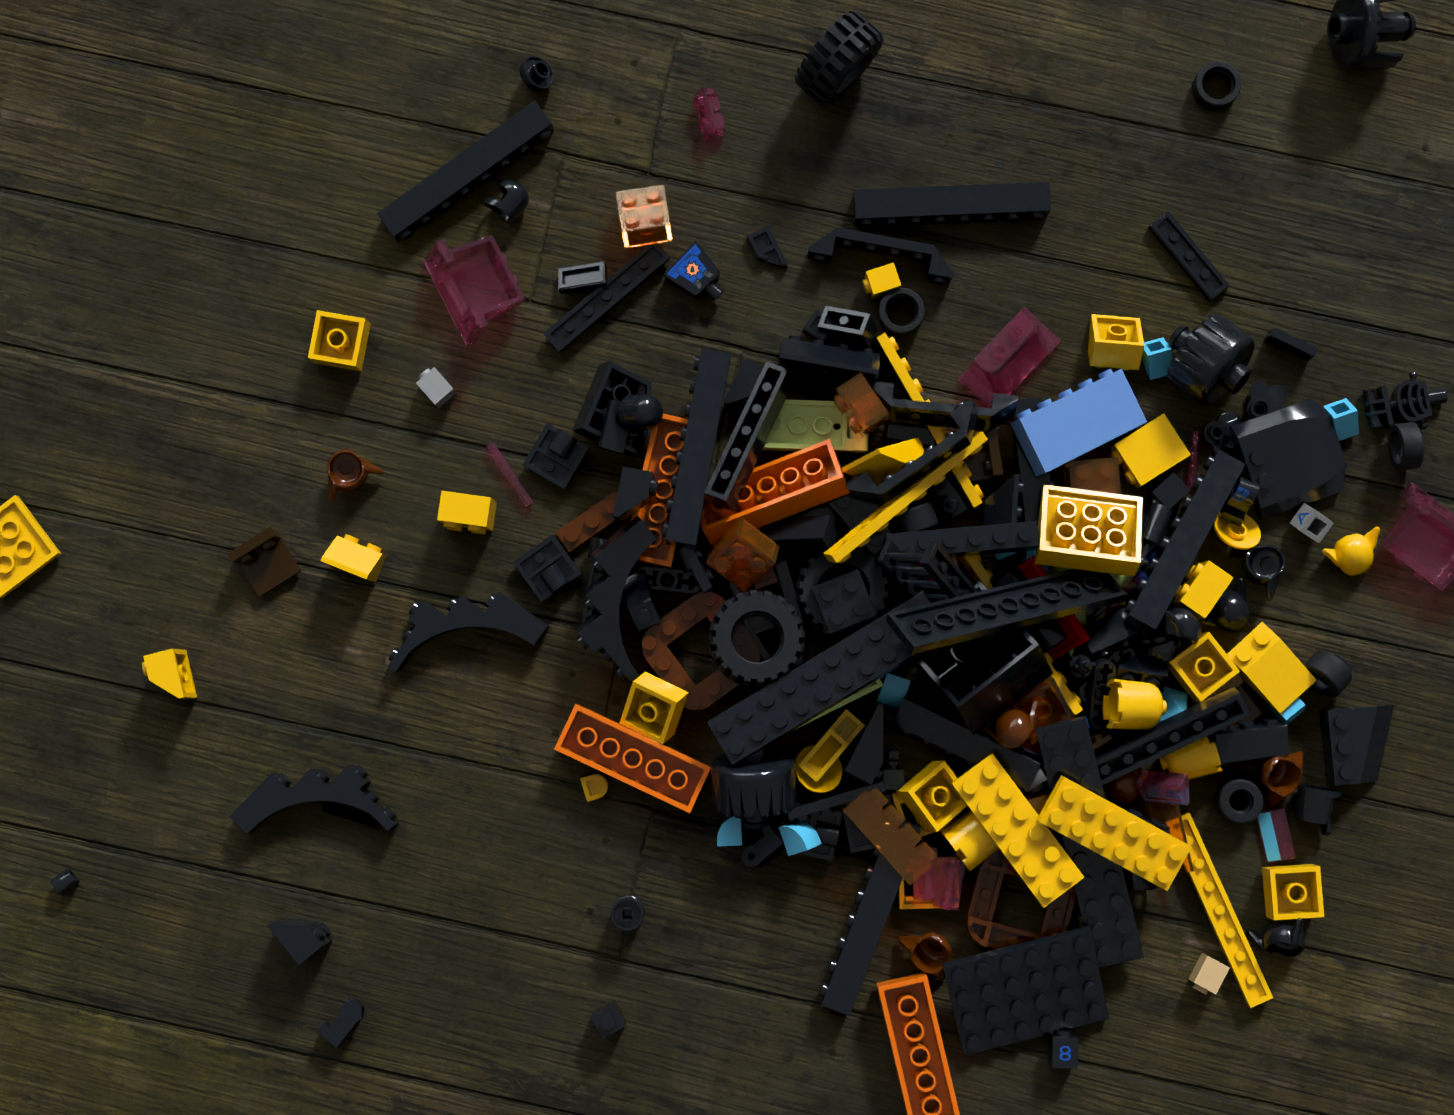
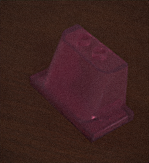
[423,235,525,346]
[958,307,1061,408]
[1382,482,1454,591]

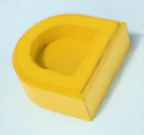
[580,774,608,802]

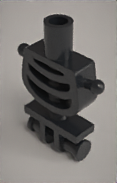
[1362,371,1447,430]

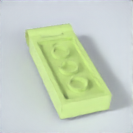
[762,399,870,453]

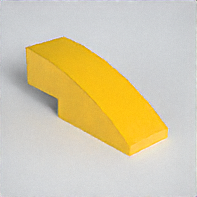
[798,709,865,782]

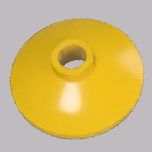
[1213,512,1261,550]
[795,745,842,793]

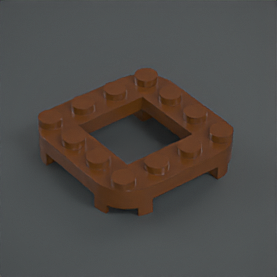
[642,591,761,710]
[966,849,1076,949]

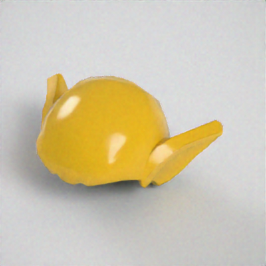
[1322,527,1380,576]

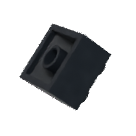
[613,467,658,522]
[267,918,333,965]

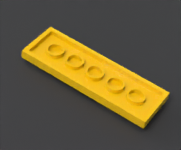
[951,753,1085,908]
[1037,775,1192,891]

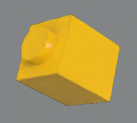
[862,262,901,299]

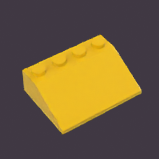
[1034,485,1143,577]

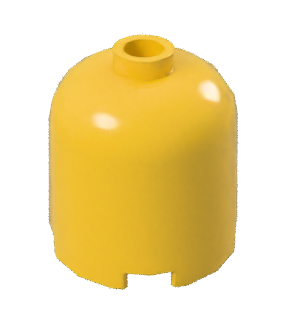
[1102,679,1167,730]
[1159,736,1222,781]
[940,810,999,871]

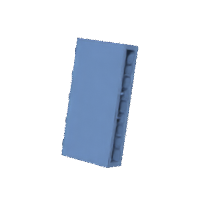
[1010,368,1147,476]

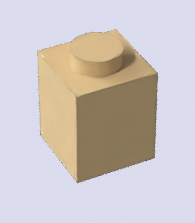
[1188,953,1230,995]

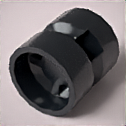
[611,895,645,931]

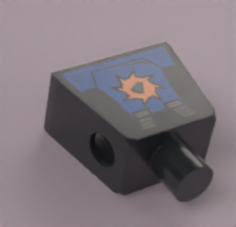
[664,241,724,302]

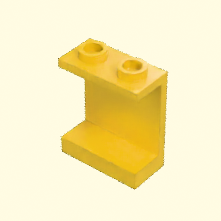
[1110,414,1191,489]

